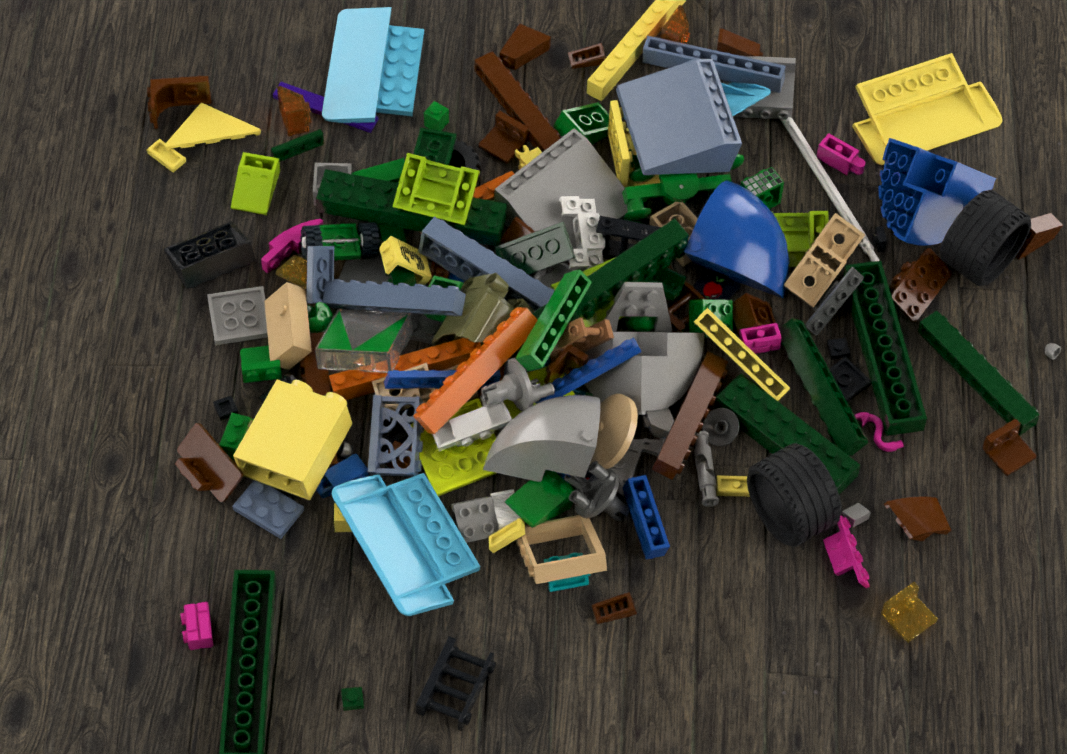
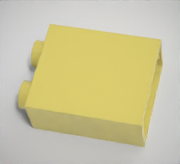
[233,379,353,500]

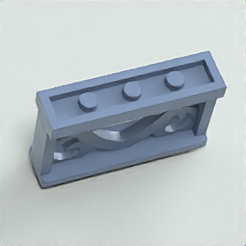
[367,395,425,476]

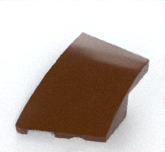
[884,496,952,541]

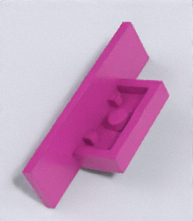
[823,516,870,588]

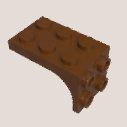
[147,76,211,129]

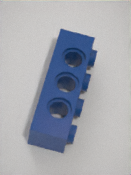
[622,475,670,560]

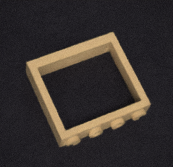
[516,515,607,584]

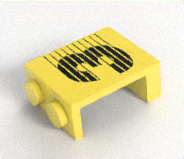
[379,236,432,285]

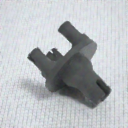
[564,461,629,521]

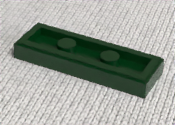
[271,129,324,162]

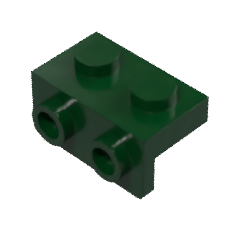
[641,268,686,301]

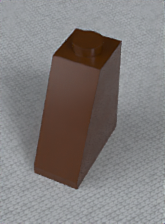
[499,24,551,70]
[717,28,763,57]
[1015,213,1063,260]

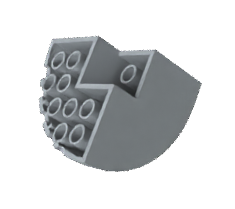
[584,332,704,415]
[483,395,601,482]

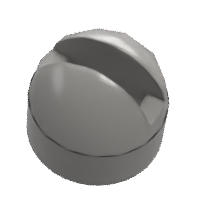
[1045,343,1061,360]
[337,441,353,458]

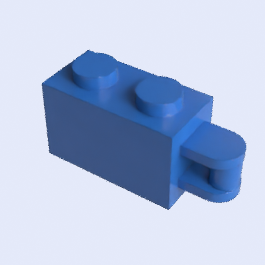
[316,453,369,498]

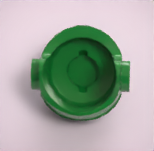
[307,302,333,333]
[623,316,656,332]

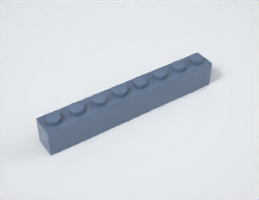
[643,36,786,93]
[322,279,466,317]

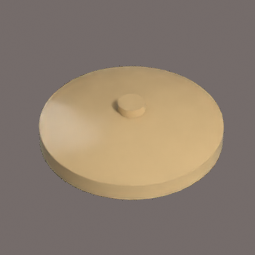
[590,394,638,469]

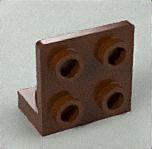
[479,110,529,164]
[544,345,588,385]
[982,418,1037,476]

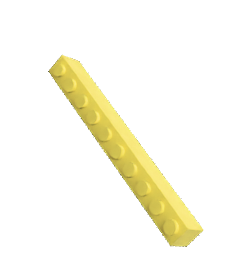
[587,0,686,102]

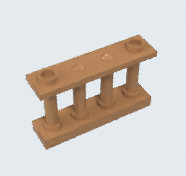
[550,318,614,362]

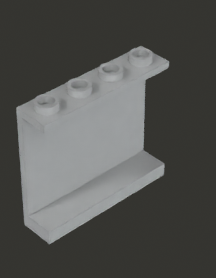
[723,56,796,120]

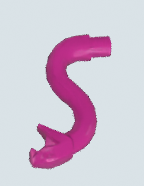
[854,412,904,452]

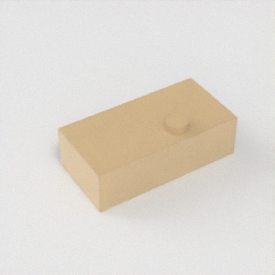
[264,282,312,370]

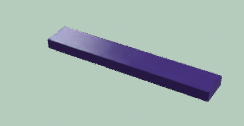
[273,82,378,133]

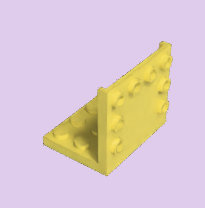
[608,100,660,187]

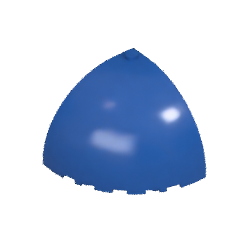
[879,138,996,246]
[684,180,790,298]

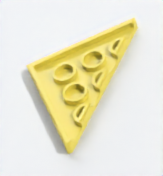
[164,103,261,151]

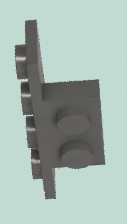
[805,267,865,336]

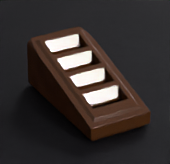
[568,43,606,69]
[592,592,637,624]

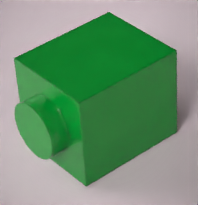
[424,101,449,131]

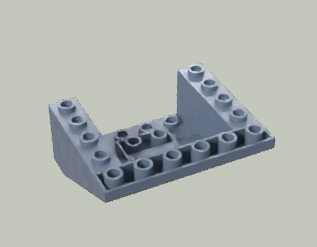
[616,59,742,175]

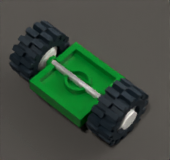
[300,223,379,260]

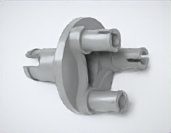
[481,358,555,411]

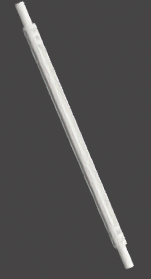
[780,117,880,262]

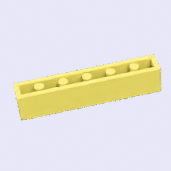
[694,308,790,402]

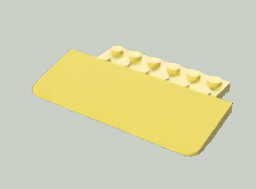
[852,53,1002,165]

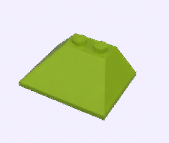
[393,153,480,225]
[771,211,829,267]

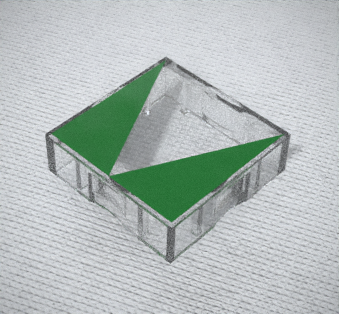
[315,309,413,373]

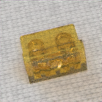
[276,255,307,289]
[881,582,938,642]

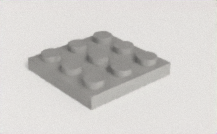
[207,286,268,345]

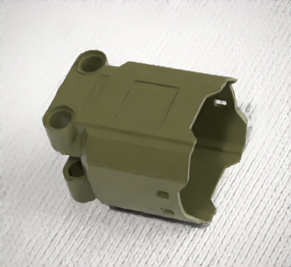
[432,273,535,346]

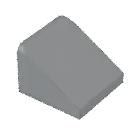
[842,503,871,527]

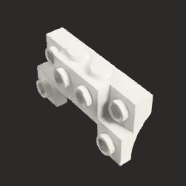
[559,196,605,270]
[432,395,512,451]

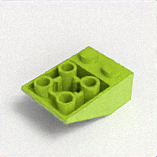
[231,152,280,215]

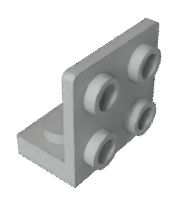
[451,496,498,543]

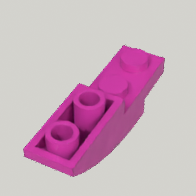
[261,219,323,273]

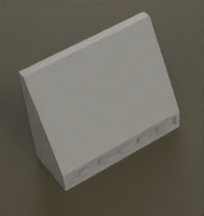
[494,128,628,264]

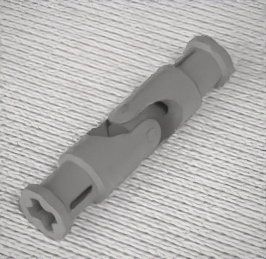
[694,431,719,507]

